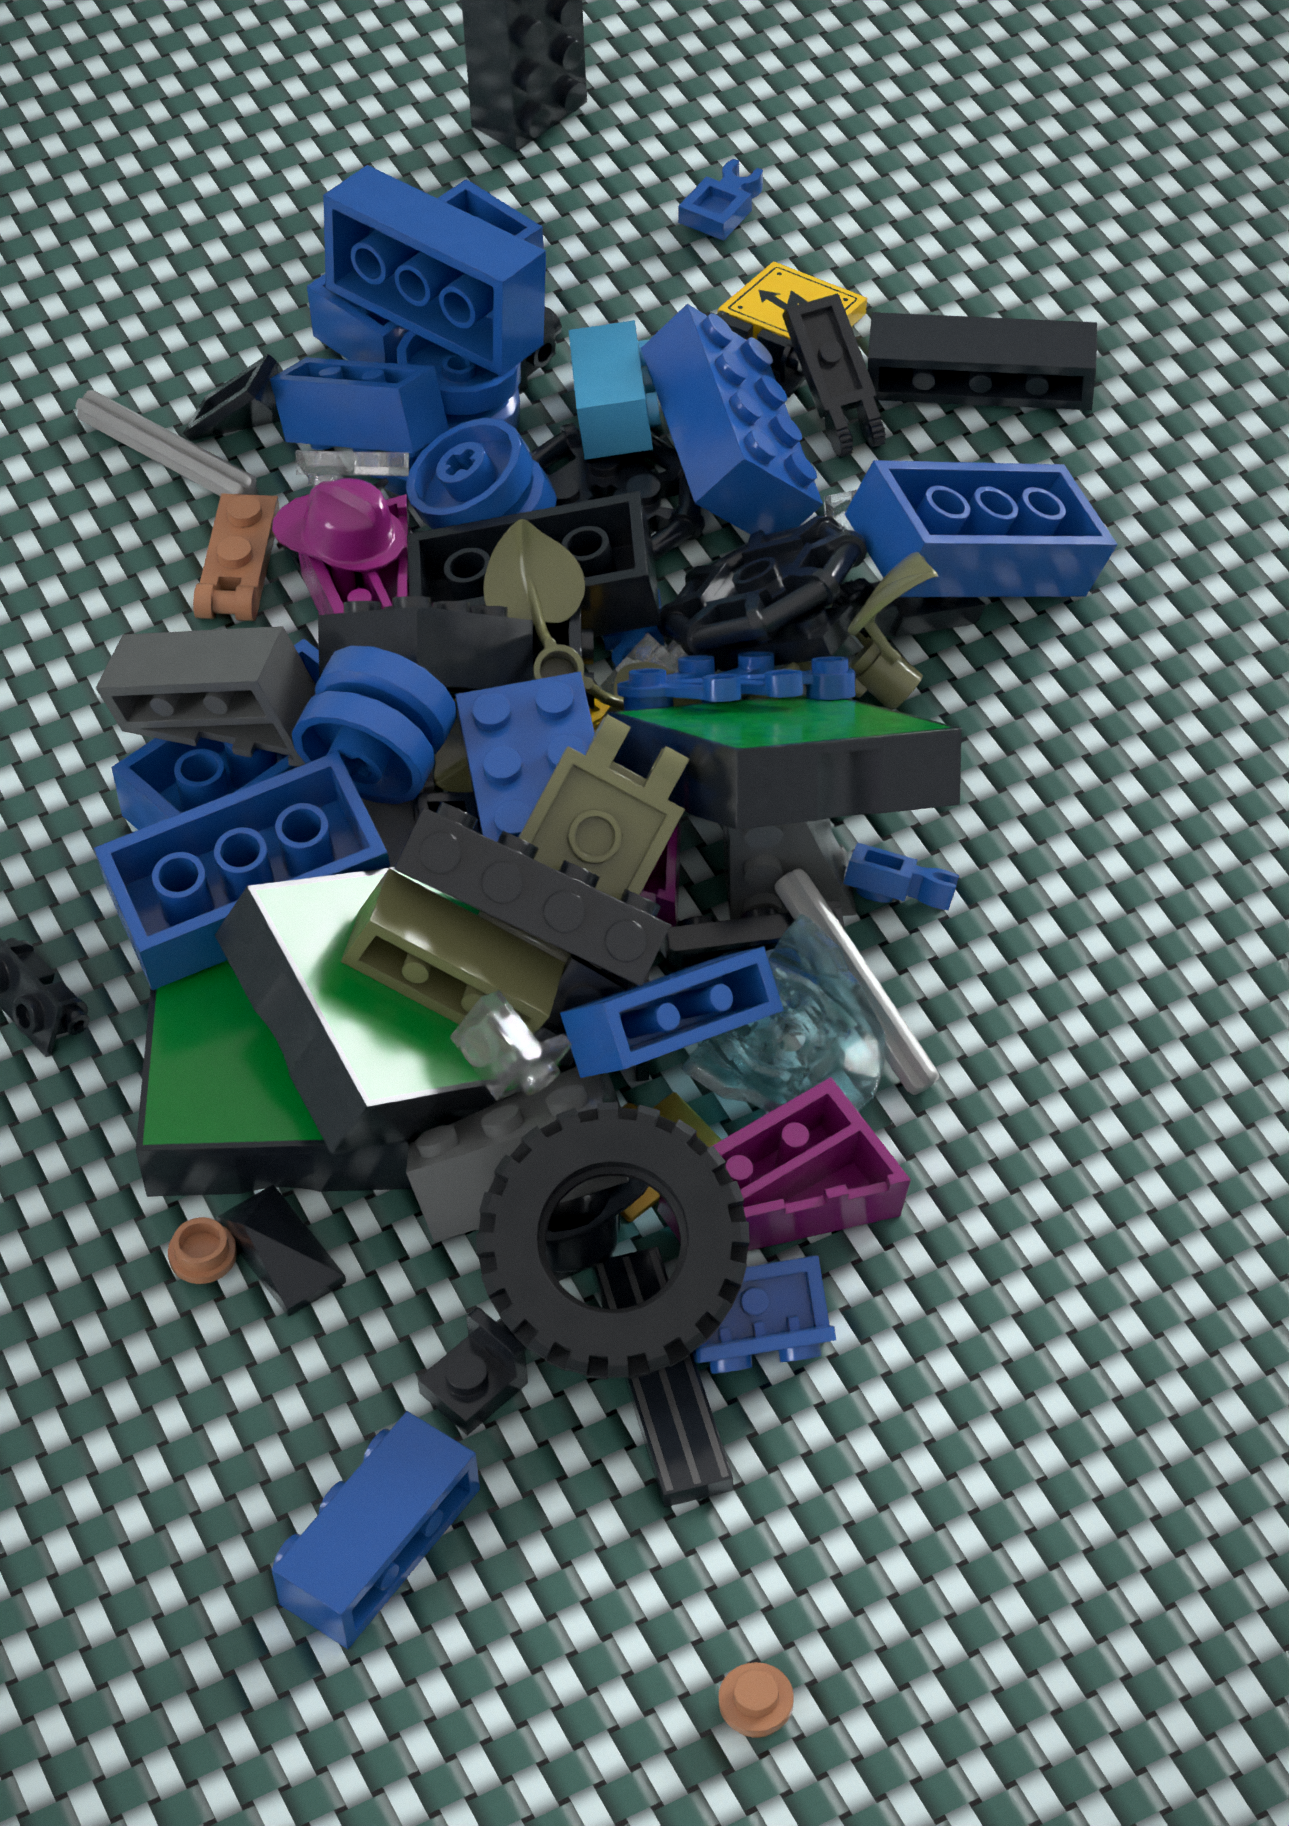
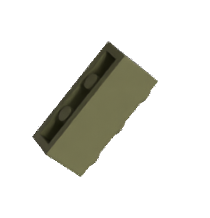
[341,868,565,1056]

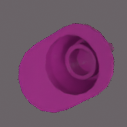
[272,478,405,572]

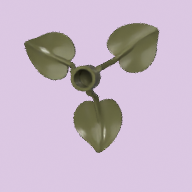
[434,519,702,792]
[746,552,938,710]

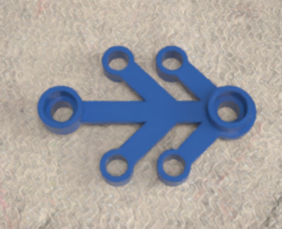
[617,651,856,710]

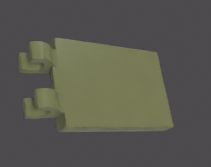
[477,714,689,969]

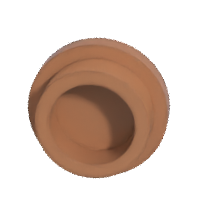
[168,1217,237,1284]
[719,1662,794,1738]

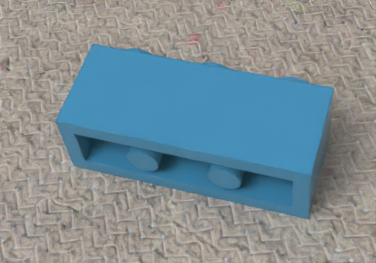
[568,320,661,460]

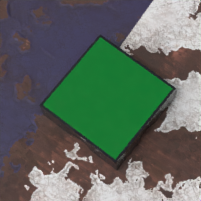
[608,694,962,830]
[215,867,576,1154]
[136,960,415,1197]

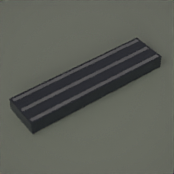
[592,1246,733,1508]

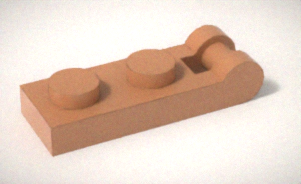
[193,493,280,621]

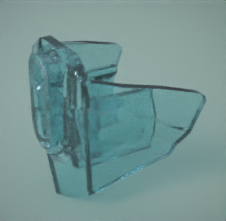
[681,914,886,1112]

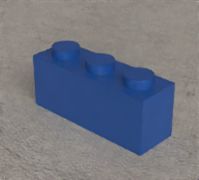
[270,357,449,458]
[560,946,784,1078]
[271,1411,480,1649]

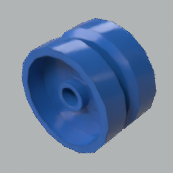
[397,331,521,445]
[406,418,557,529]
[292,646,457,804]

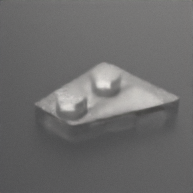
[296,451,409,486]

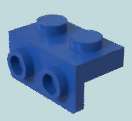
[693,1255,836,1374]

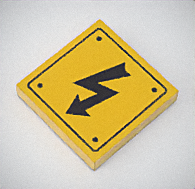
[717,261,868,340]

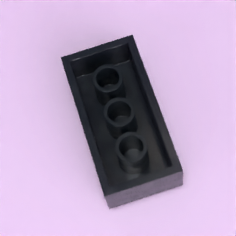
[461,0,587,152]
[407,491,661,637]

